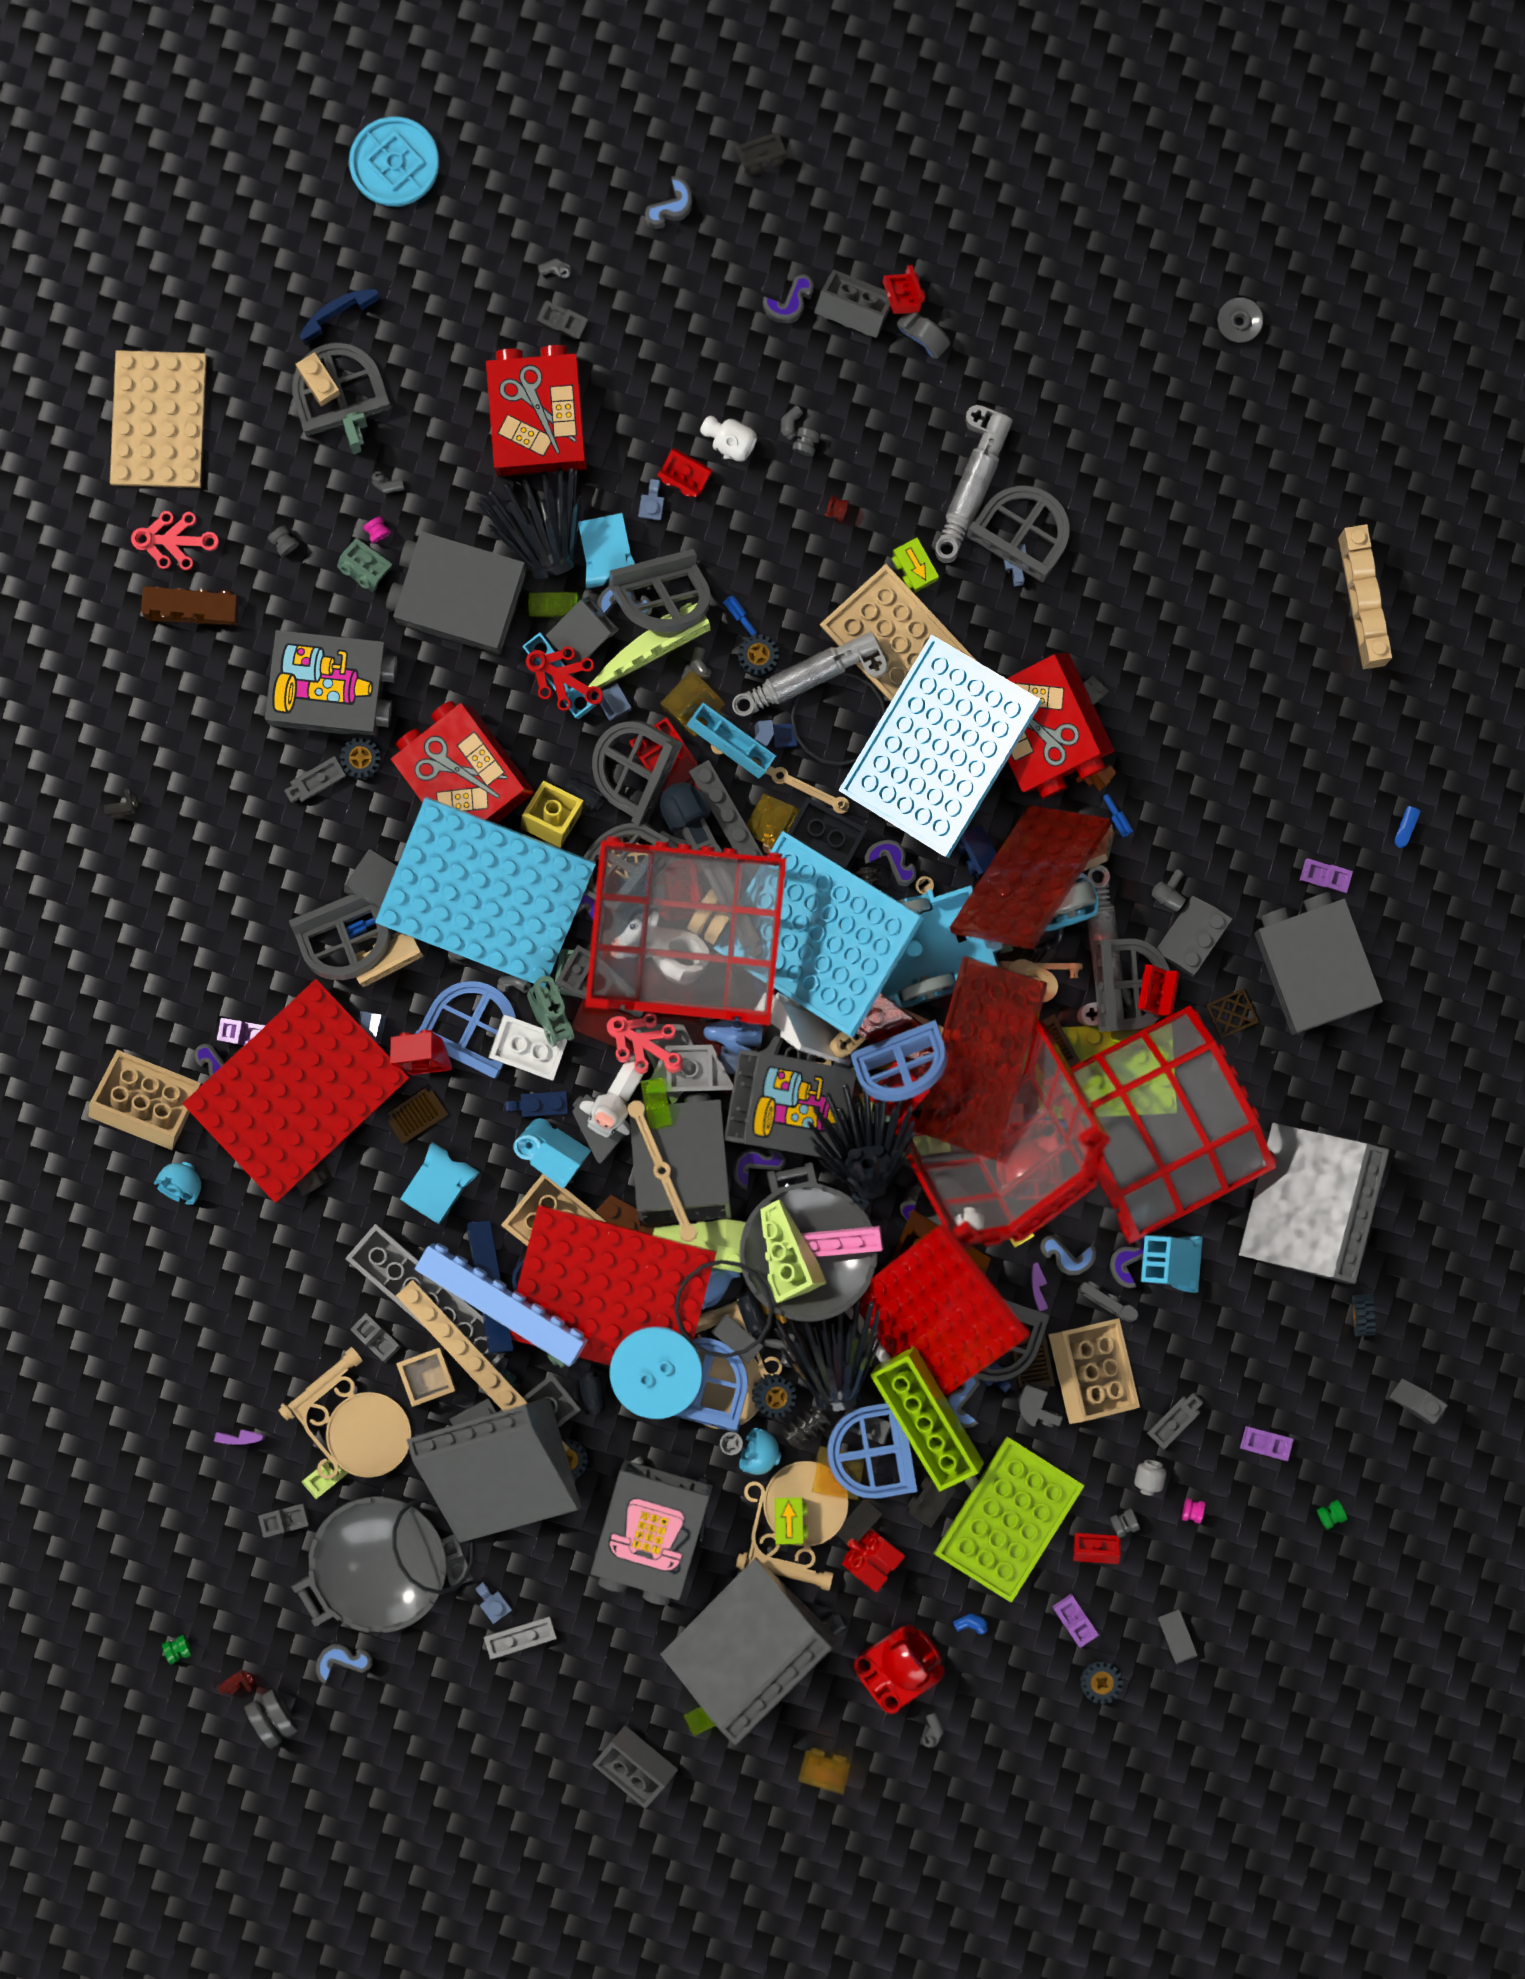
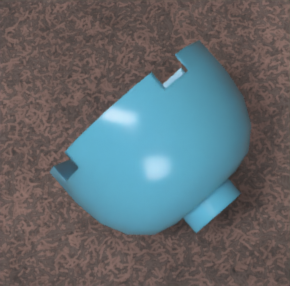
[154,1162,201,1205]
[740,1427,781,1475]

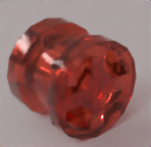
[825,495,849,522]

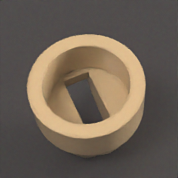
[915,876,934,894]

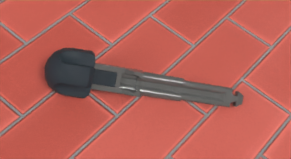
[660,782,763,957]

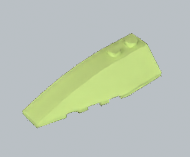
[588,603,710,689]

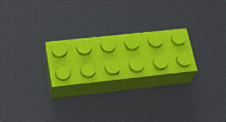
[870,1346,984,1492]

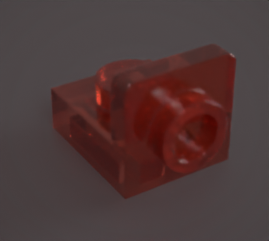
[217,1669,255,1695]

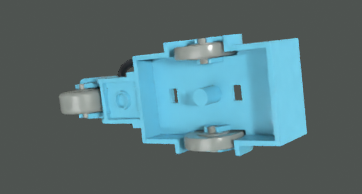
[870,873,1099,1010]

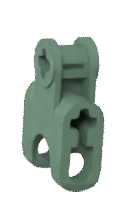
[527,976,574,1047]

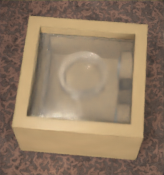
[396,1347,457,1407]

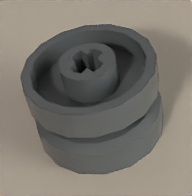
[245,1689,299,1749]

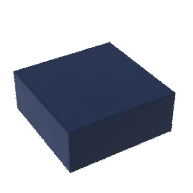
[773,723,797,748]

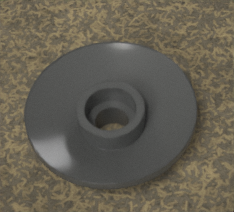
[1218,298,1263,343]

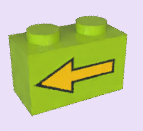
[891,538,939,593]
[774,1497,808,1545]

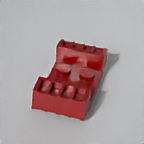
[629,717,700,794]

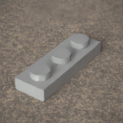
[484,1616,557,1659]

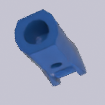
[1395,806,1421,848]

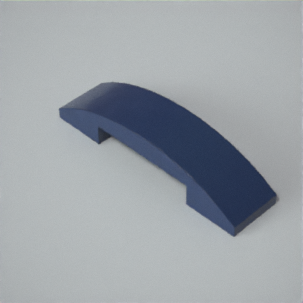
[300,289,380,345]

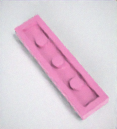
[801,1226,883,1257]

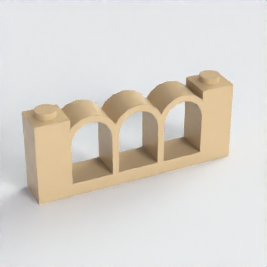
[1338,524,1392,670]

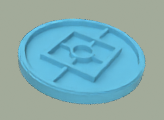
[349,117,439,207]
[610,1326,702,1419]

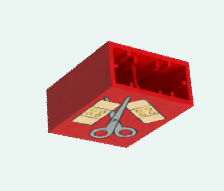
[486,345,587,476]
[1007,653,1115,799]
[391,701,536,824]

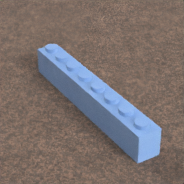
[415,1243,588,1366]

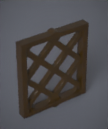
[1206,988,1259,1039]

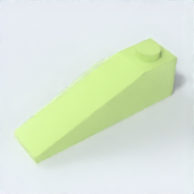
[760,1200,826,1303]
[653,1219,746,1273]

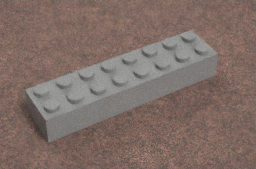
[345,1224,515,1367]

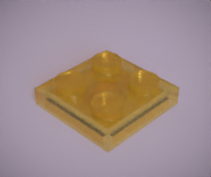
[746,793,799,847]
[812,1446,865,1500]

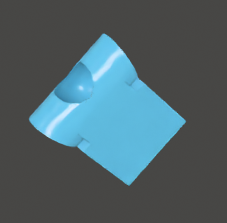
[579,513,635,589]
[514,1118,591,1189]
[401,1142,480,1226]
[1141,1236,1203,1293]

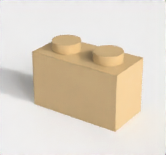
[296,352,340,407]

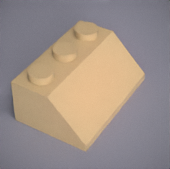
[355,932,424,987]

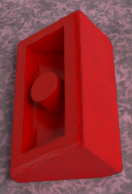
[1073,1533,1121,1564]

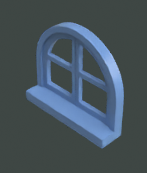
[415,981,516,1079]
[850,1020,947,1101]
[674,1338,748,1433]
[827,1403,917,1498]

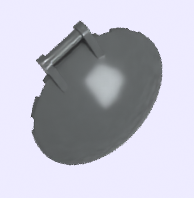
[739,1162,877,1321]
[291,1497,446,1633]

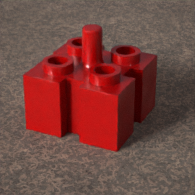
[842,1528,905,1593]

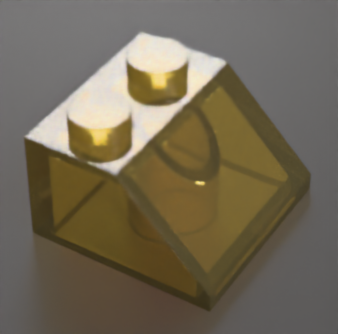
[661,670,725,737]
[798,1748,850,1794]

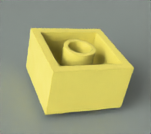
[520,781,583,848]

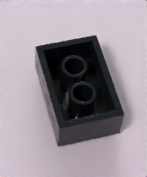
[788,797,867,869]

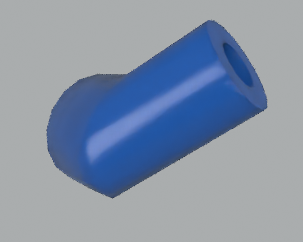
[953,1614,988,1634]

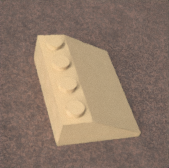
[88,1050,201,1150]
[501,1174,606,1247]
[1048,1318,1140,1424]

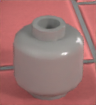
[1134,1460,1167,1496]

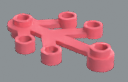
[131,511,219,571]
[607,1013,683,1074]

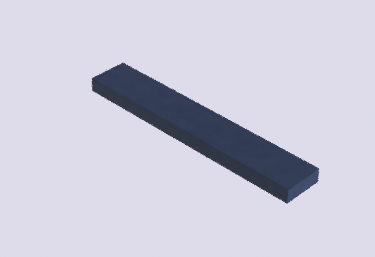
[466,1221,513,1355]

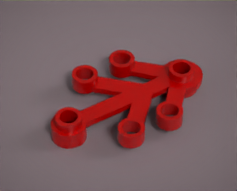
[526,646,604,711]

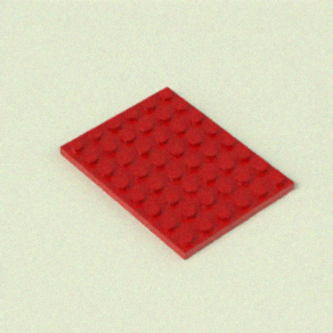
[182,979,410,1203]
[510,1205,717,1366]
[852,1223,1030,1396]

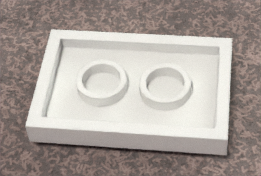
[488,1015,567,1081]

